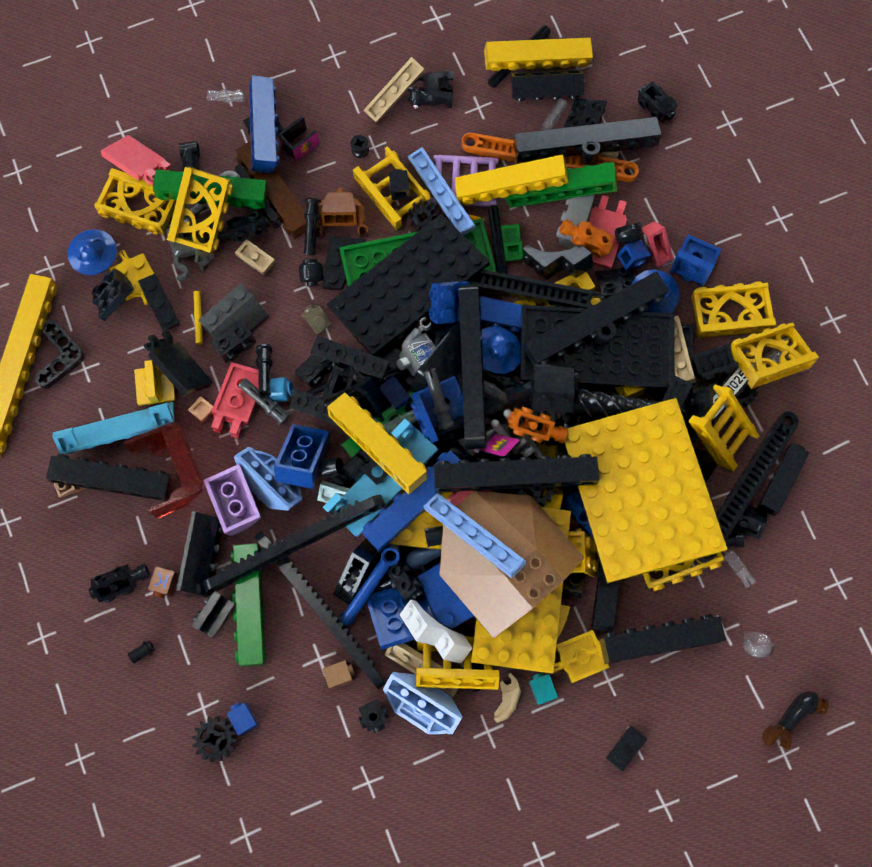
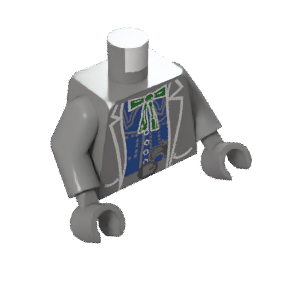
[397,317,436,376]

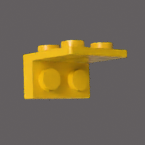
[568,531,598,577]

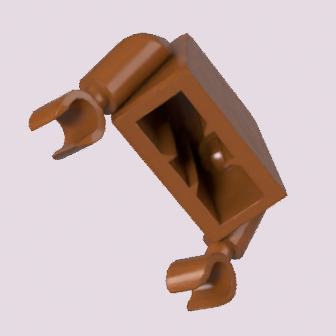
[317,188,368,238]

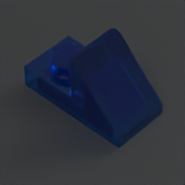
[379,376,412,411]

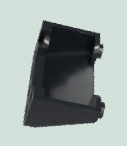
[410,323,484,404]

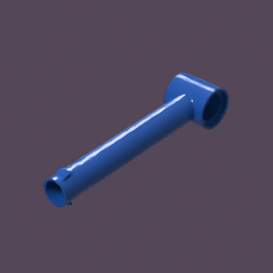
[340,544,401,626]

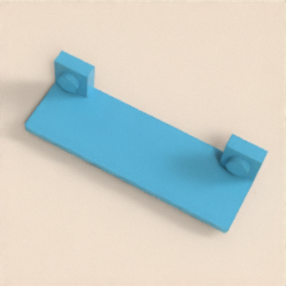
[52,402,175,454]
[323,419,438,537]

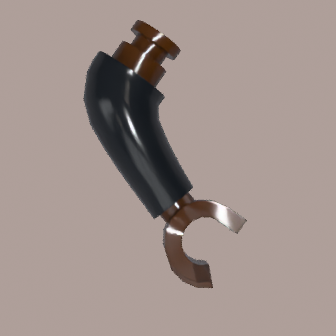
[762,691,829,749]

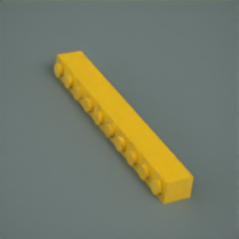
[0,274,57,458]

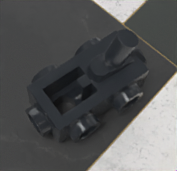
[638,81,678,123]
[380,559,425,602]

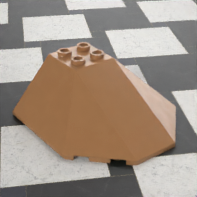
[439,491,584,638]

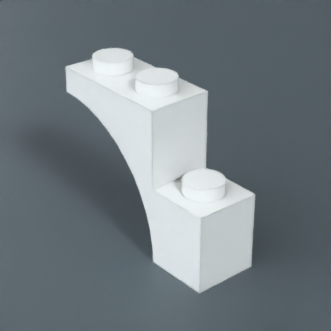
[400,599,472,663]

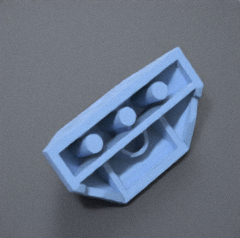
[234,447,302,511]
[383,672,463,734]

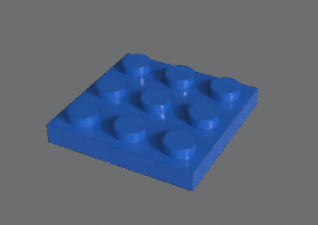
[367,587,436,650]

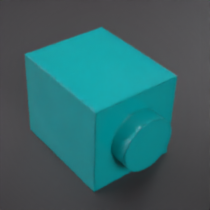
[529,672,558,706]

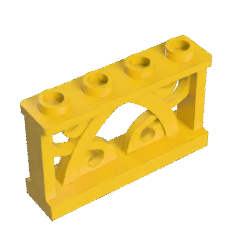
[167,167,234,253]
[94,168,177,235]
[691,281,776,338]
[730,322,819,389]
[643,552,725,592]

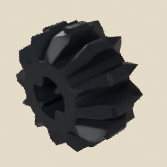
[408,199,439,230]

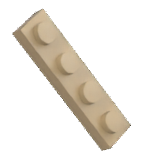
[363,57,425,123]
[674,315,696,383]
[385,643,458,697]

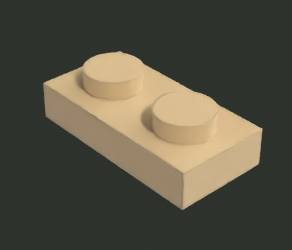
[235,239,276,275]

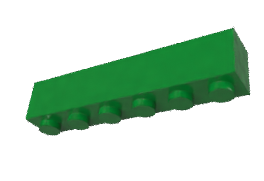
[506,162,618,208]
[153,170,268,209]
[231,543,266,667]

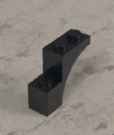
[522,245,593,280]

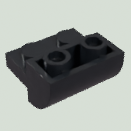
[91,268,133,321]

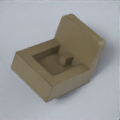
[301,304,332,335]

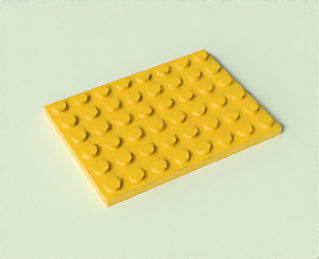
[564,398,727,584]

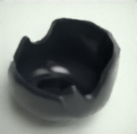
[614,222,643,245]

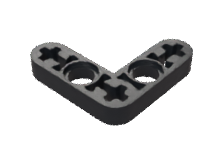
[35,320,84,389]

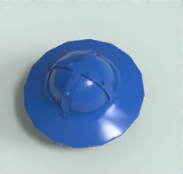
[67,229,117,275]
[631,269,680,313]
[482,327,520,374]

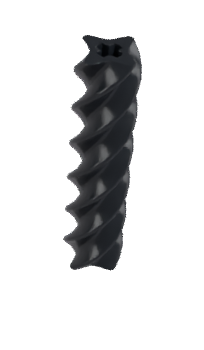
[571,388,687,419]

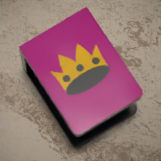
[278,116,320,162]
[480,434,524,462]

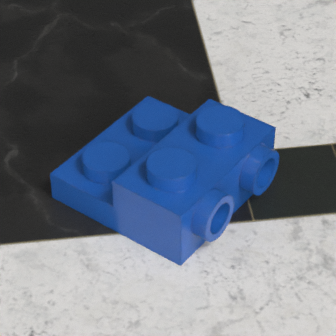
[429,281,470,324]

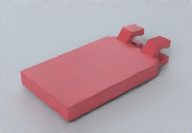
[101,135,171,186]
[588,195,627,269]
[211,362,259,439]

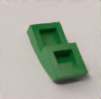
[501,224,523,262]

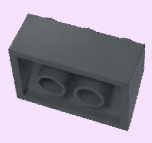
[199,283,269,339]

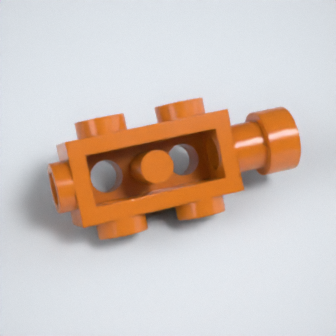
[559,219,614,258]
[508,406,568,443]

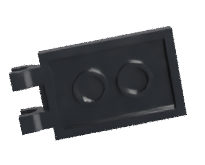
[144,331,213,396]

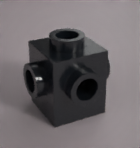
[358,699,390,733]

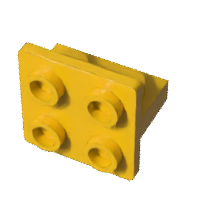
[134,360,175,406]

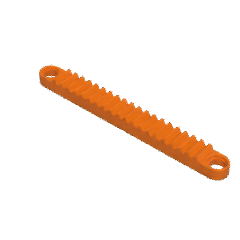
[462,133,639,182]

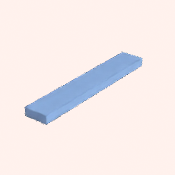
[407,147,476,235]
[423,492,527,578]

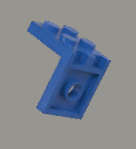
[669,234,722,287]
[411,376,464,443]

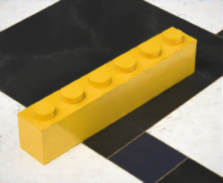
[484,38,593,71]
[455,155,569,205]
[327,393,427,494]

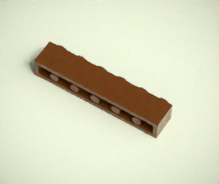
[236,141,306,240]

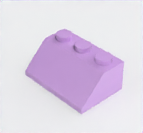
[203,464,261,536]

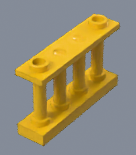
[353,146,432,230]
[689,385,759,472]
[416,636,499,690]

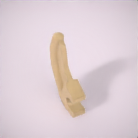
[494,673,521,723]

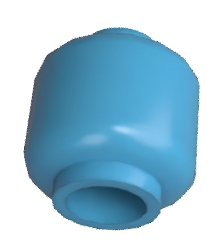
[269,377,294,403]

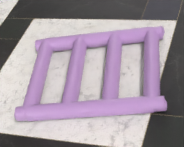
[431,155,499,207]

